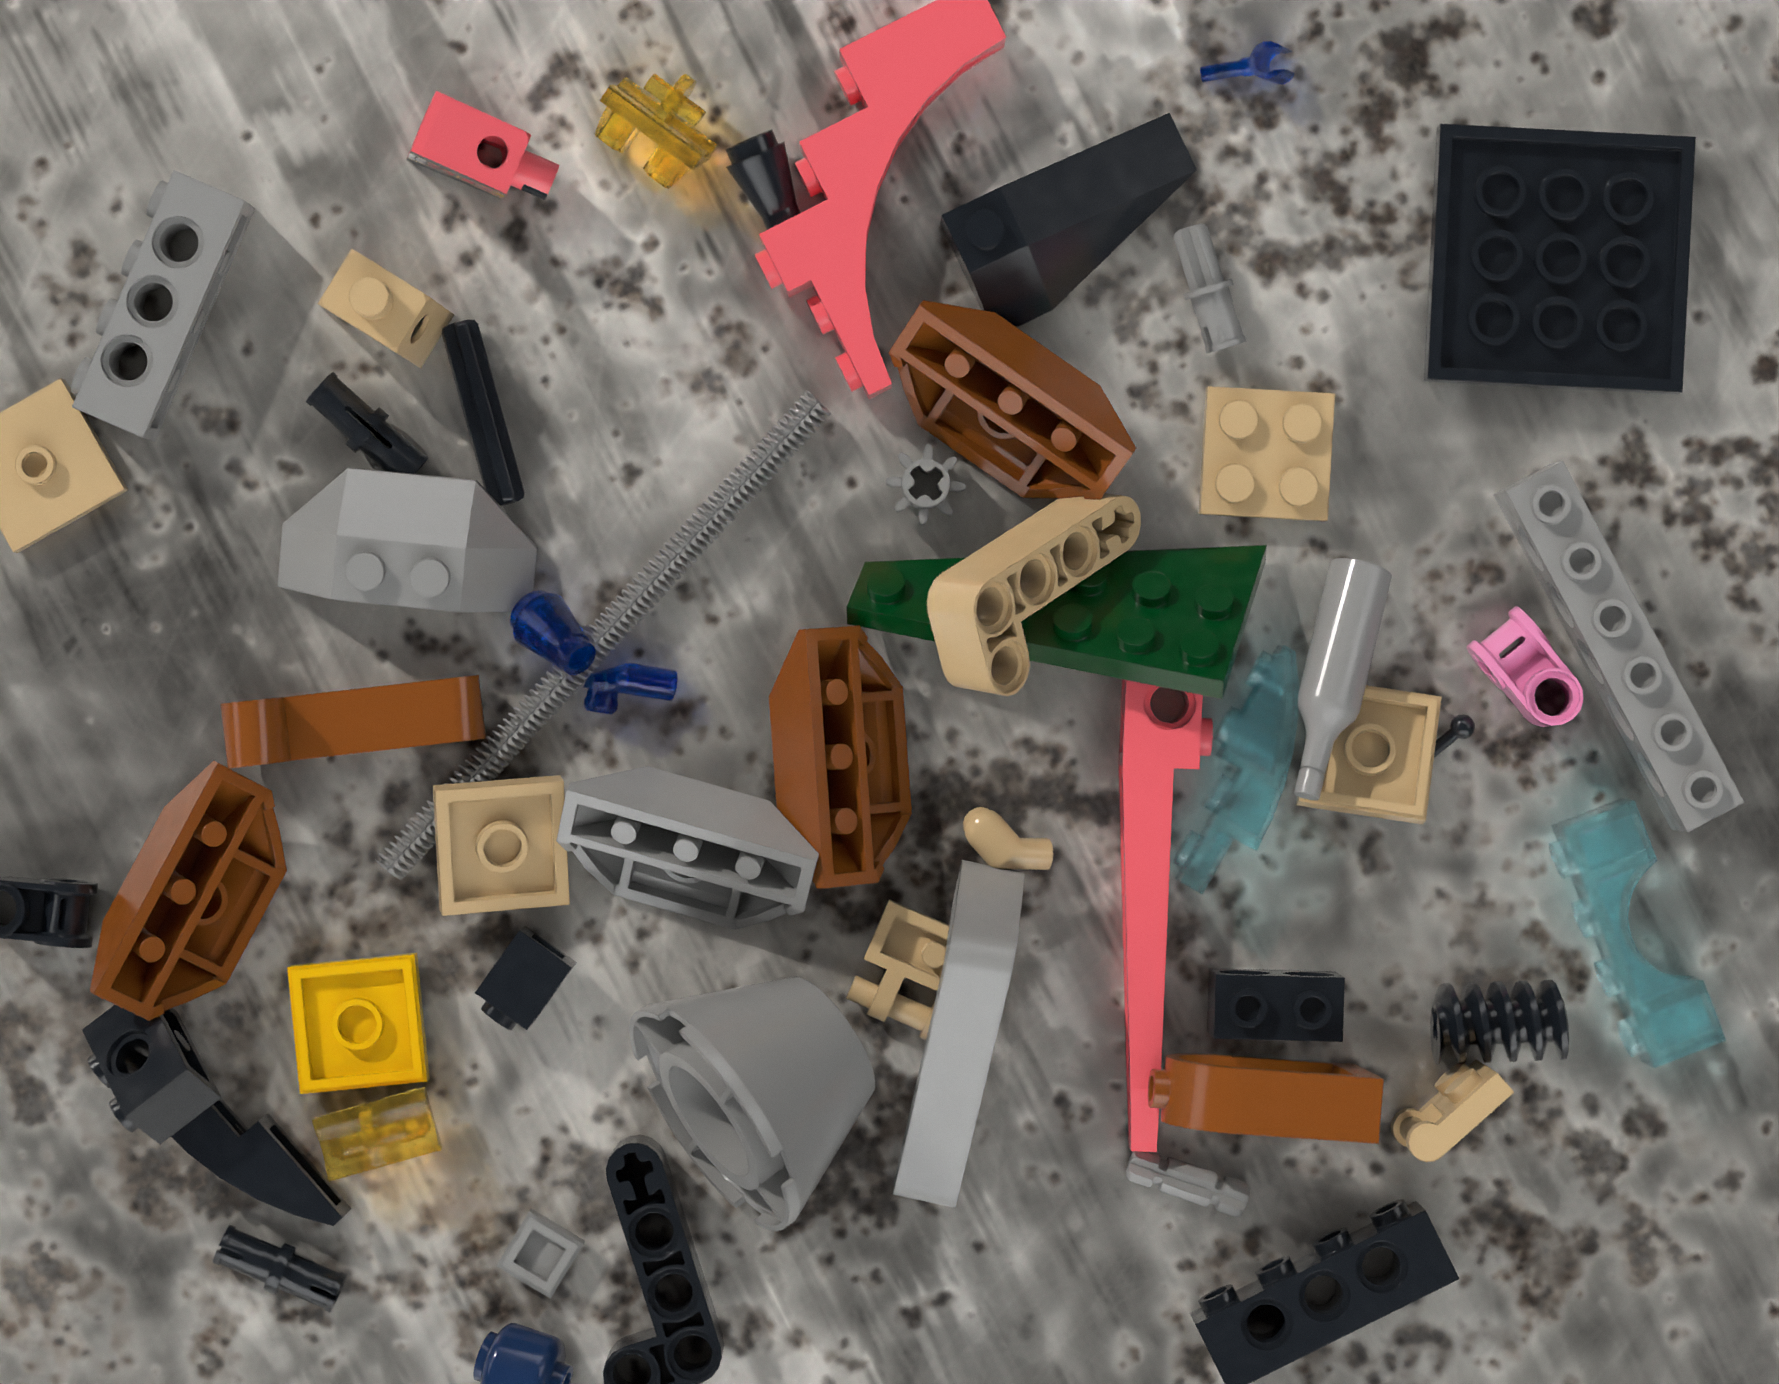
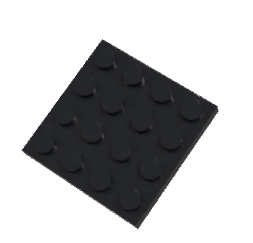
[1424,124,1696,394]

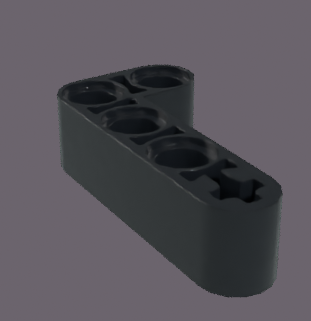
[603,1135,724,1384]

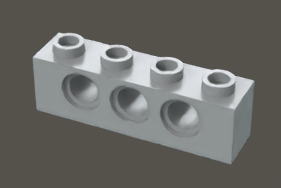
[71,170,255,441]

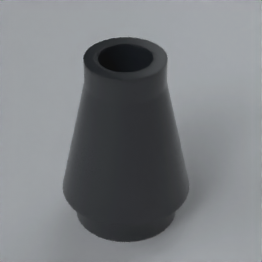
[725,129,801,230]

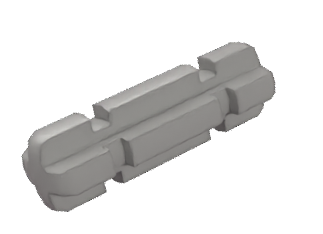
[1126,1151,1250,1217]

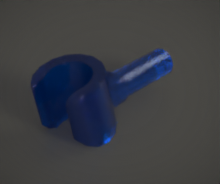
[1200,41,1295,85]

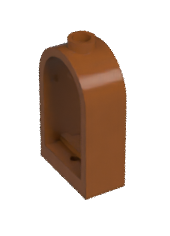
[1148,1053,1384,1144]

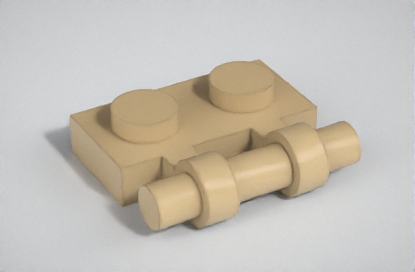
[846,899,949,1040]

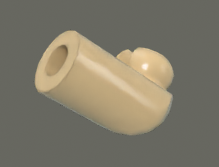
[963,807,1053,870]

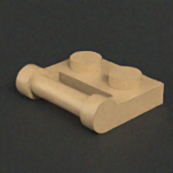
[1390,1059,1514,1162]

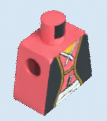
[407,91,559,200]

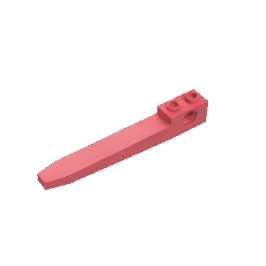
[1118,679,1213,1152]

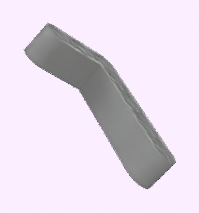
[892,860,1025,1207]

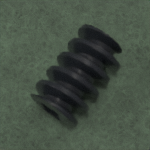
[1430,980,1569,1064]

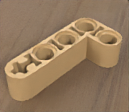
[927,493,1141,696]

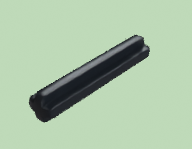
[441,320,525,506]

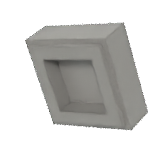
[496,1208,585,1299]

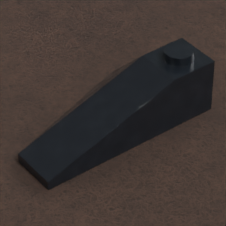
[940,112,1197,328]

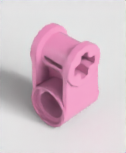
[1466,606,1584,727]

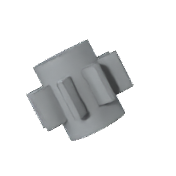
[886,444,966,525]

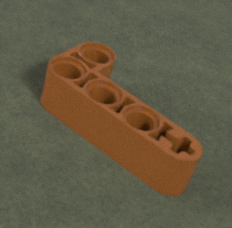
[220,675,486,769]

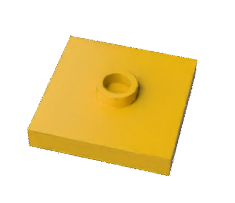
[287,953,430,1094]

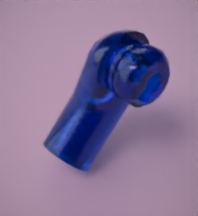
[583,663,678,715]

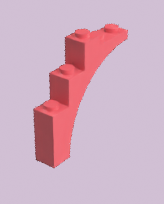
[755,0,1006,400]

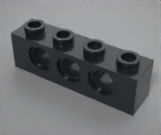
[1190,1199,1459,1384]

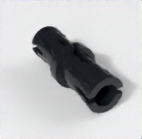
[306,372,429,474]
[213,1225,347,1312]

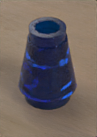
[510,590,596,675]

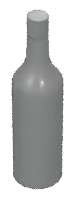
[1294,558,1392,800]

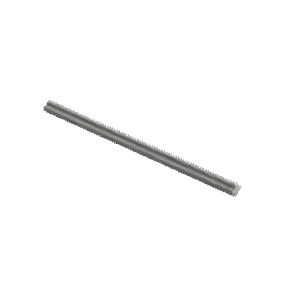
[375,390,832,880]

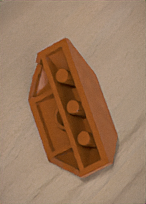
[888,300,1136,500]
[769,626,912,889]
[90,761,287,1020]

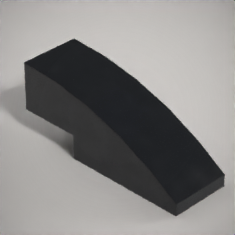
[171,1098,352,1226]

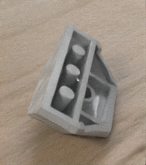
[278,467,538,612]
[556,766,819,930]

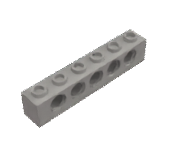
[1493,461,1745,833]

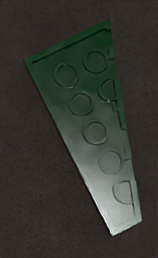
[846,545,1267,699]

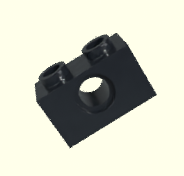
[82,1005,222,1144]

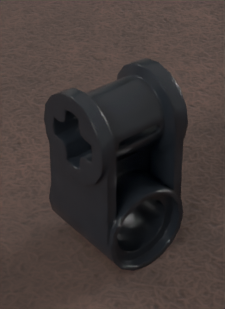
[0,876,98,948]

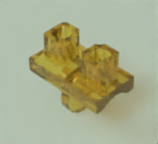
[594,73,718,189]
[312,1087,442,1182]

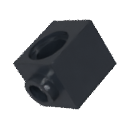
[475,926,577,1030]

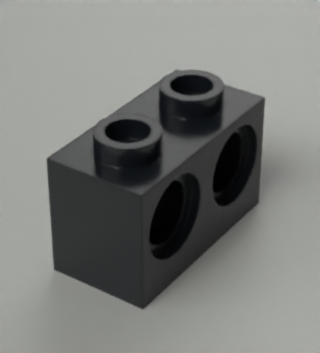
[1207,968,1345,1042]

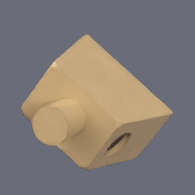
[318,249,454,368]

